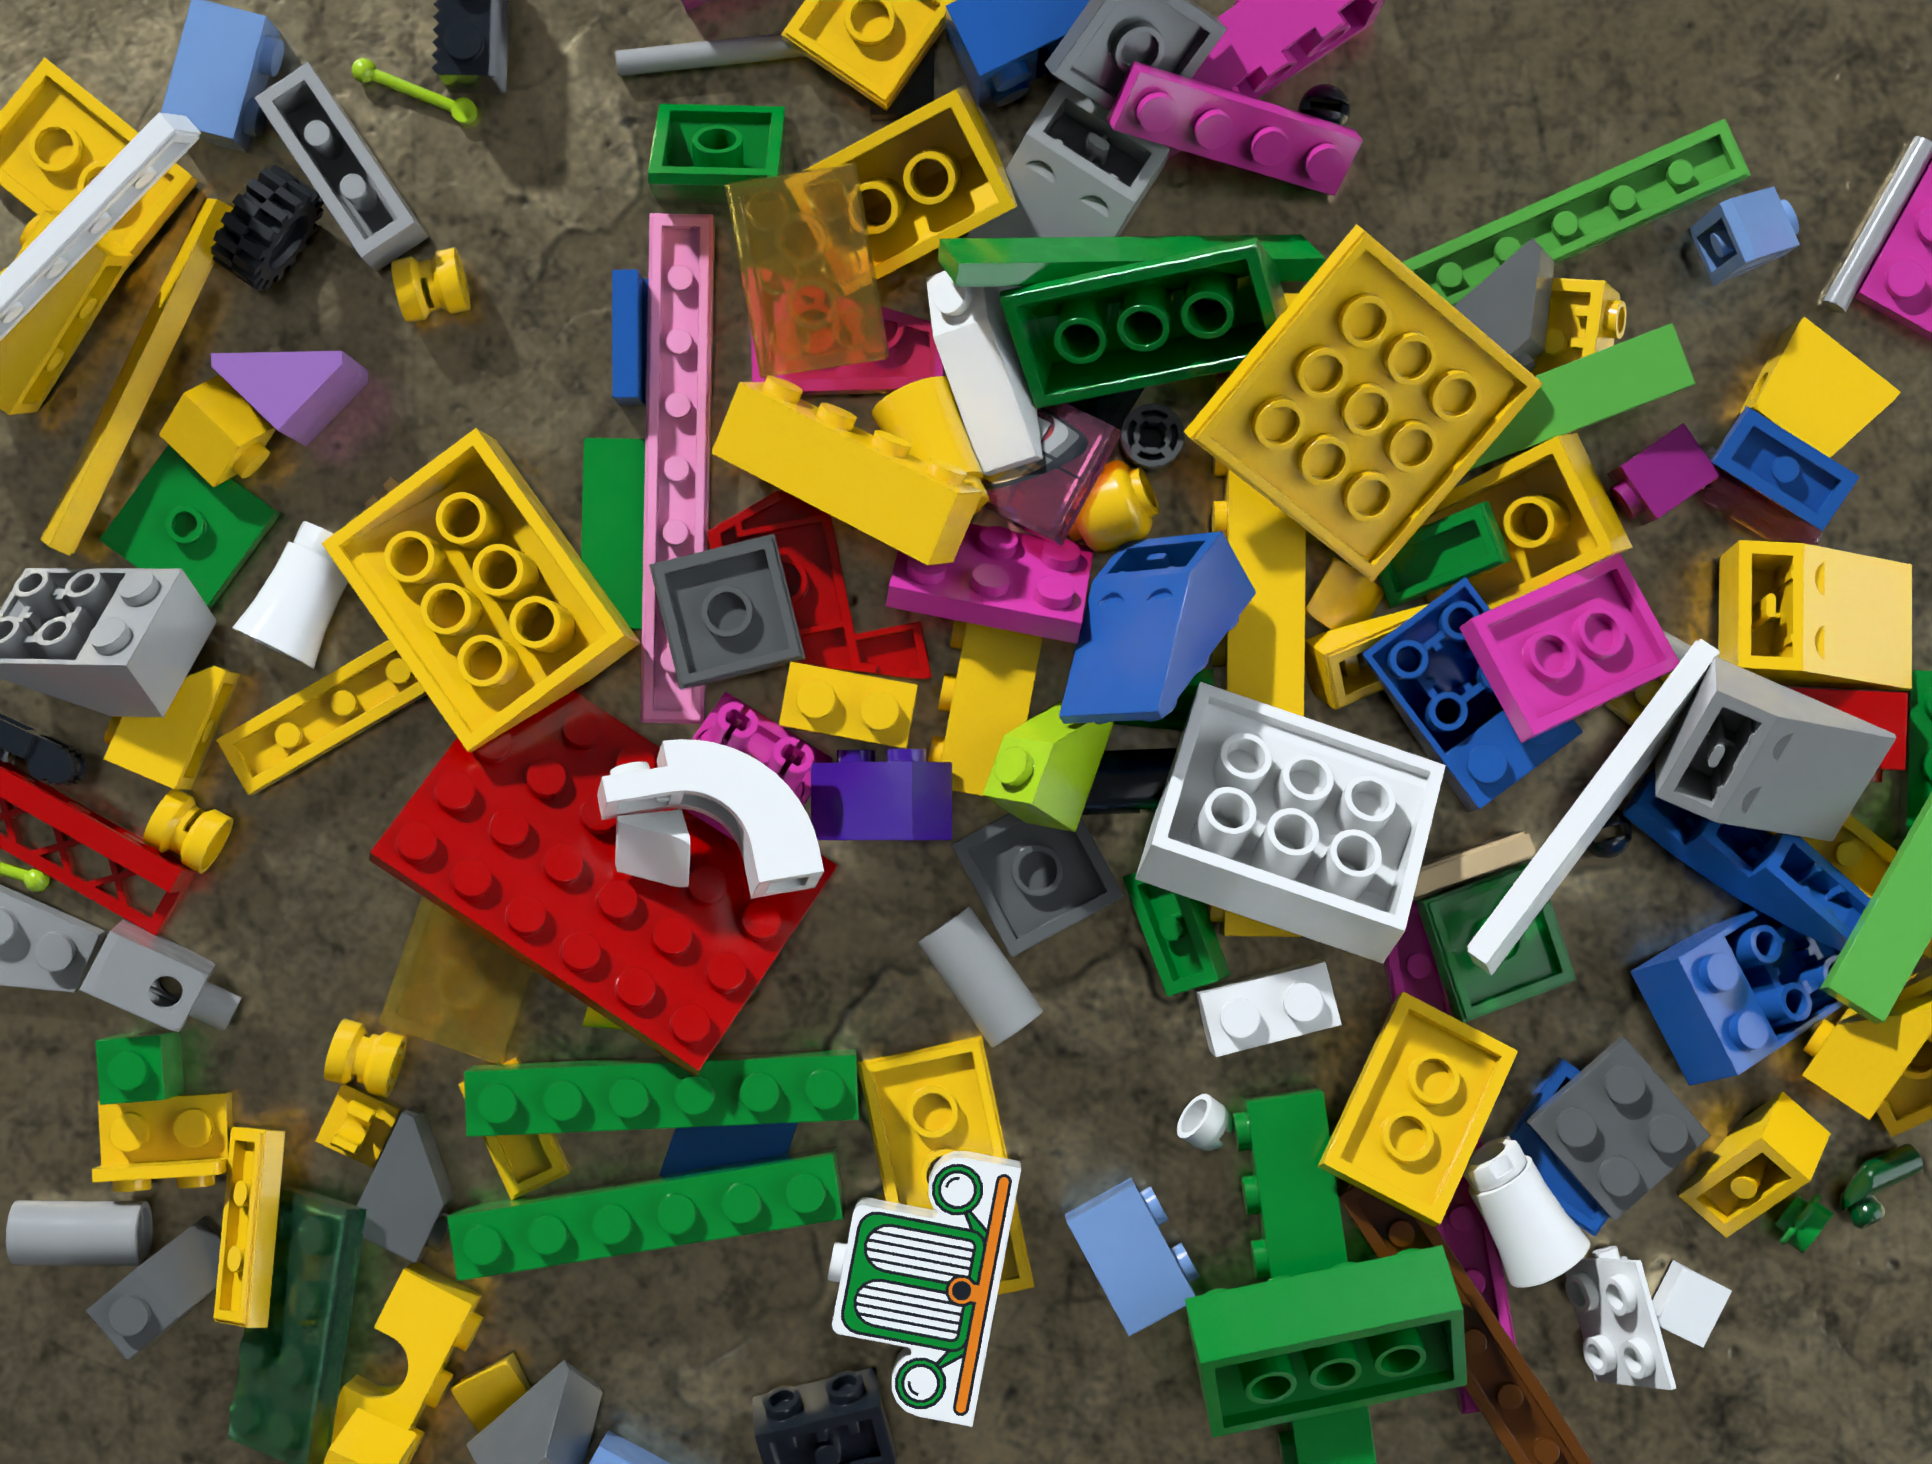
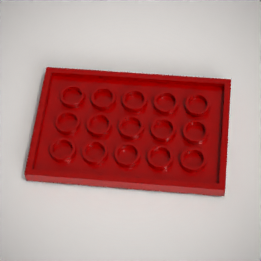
[369,690,838,1077]

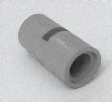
[918,906,1044,1048]
[6,1200,153,1266]

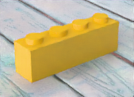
[711,376,983,565]

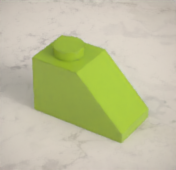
[983,701,1114,832]

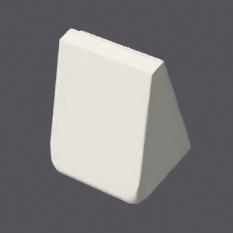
[615,809,691,887]
[1652,1260,1732,1347]

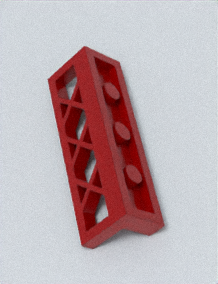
[0,760,197,936]

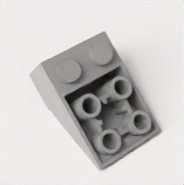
[966,80,1170,287]
[0,568,217,718]
[1655,657,1896,842]

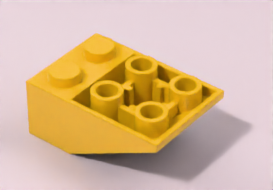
[1718,540,1912,691]

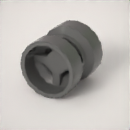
[1117,403,1185,474]

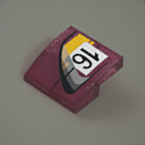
[973,403,1123,546]

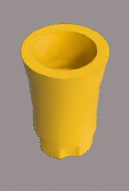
[871,376,990,515]

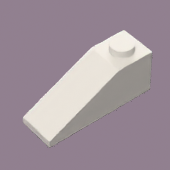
[926,271,1043,476]

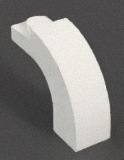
[597,739,824,899]

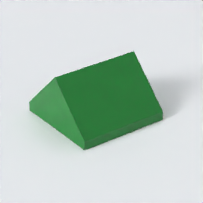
[648,104,786,206]

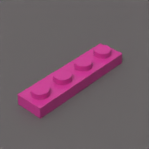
[1106,61,1363,196]

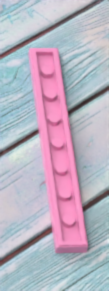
[640,213,715,724]

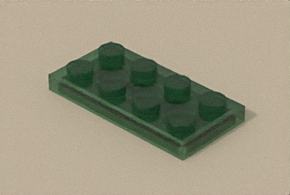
[228,1184,367,1464]

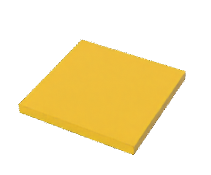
[1184,224,1543,582]

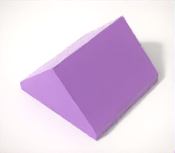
[211,351,369,447]

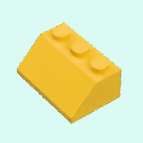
[786,84,1018,296]

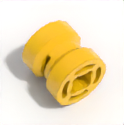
[391,247,471,323]
[143,789,233,874]
[324,1018,407,1098]

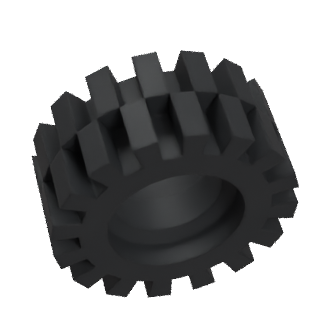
[211,165,324,291]

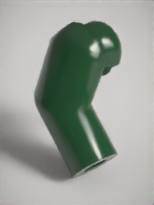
[1840,1143,1923,1229]

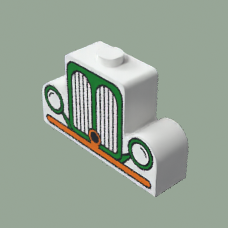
[828,1151,1021,1427]

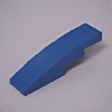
[1622,768,1871,951]

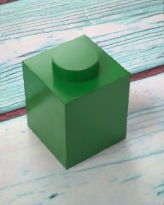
[95,1030,185,1105]

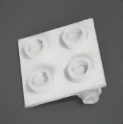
[1565,1246,1676,1390]

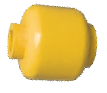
[1060,460,1159,554]

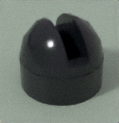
[1298,84,1350,126]
[1585,809,1632,858]

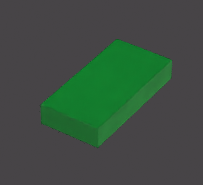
[1378,501,1512,609]

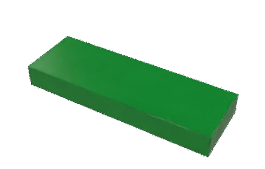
[581,438,645,630]

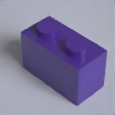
[811,749,952,840]

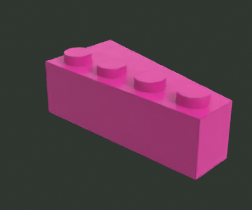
[1164,0,1385,160]

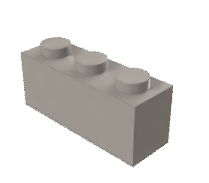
[254,62,429,272]

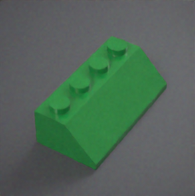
[999,238,1287,409]
[1185,1245,1467,1438]

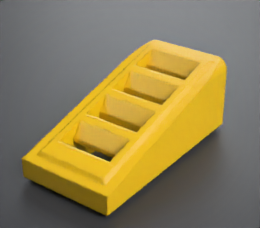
[1305,604,1428,710]

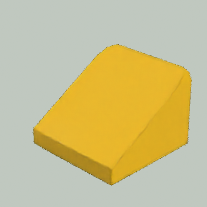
[1305,557,1384,631]
[450,1352,531,1433]

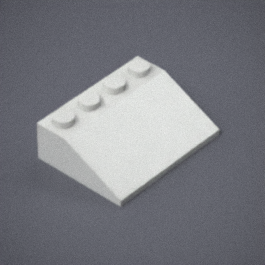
[1135,682,1446,964]

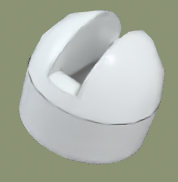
[1177,1094,1234,1151]

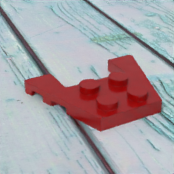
[707,490,932,680]

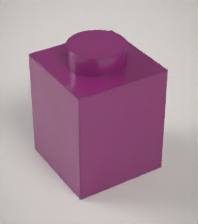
[1607,423,1720,525]

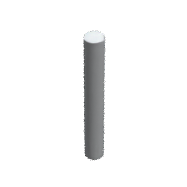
[615,33,806,76]
[1822,136,1932,313]

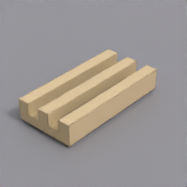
[1413,831,1536,897]

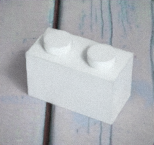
[1194,958,1342,1057]

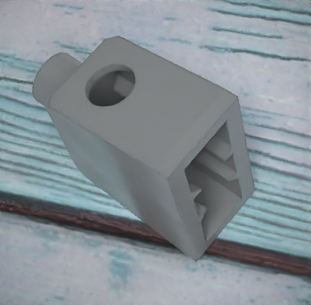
[79,919,242,1032]

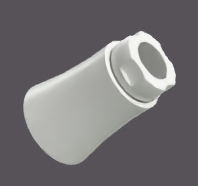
[232,521,348,669]
[1463,1136,1590,1288]

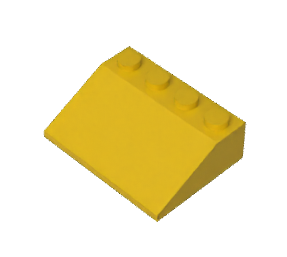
[321,428,641,752]

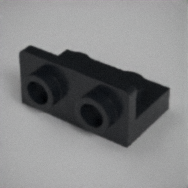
[752,1368,897,1464]

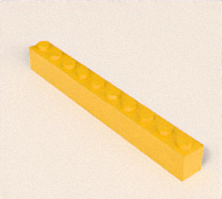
[1208,293,1306,937]

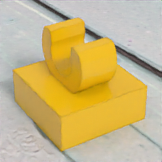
[315,1082,405,1168]

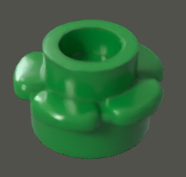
[1774,1194,1834,1254]

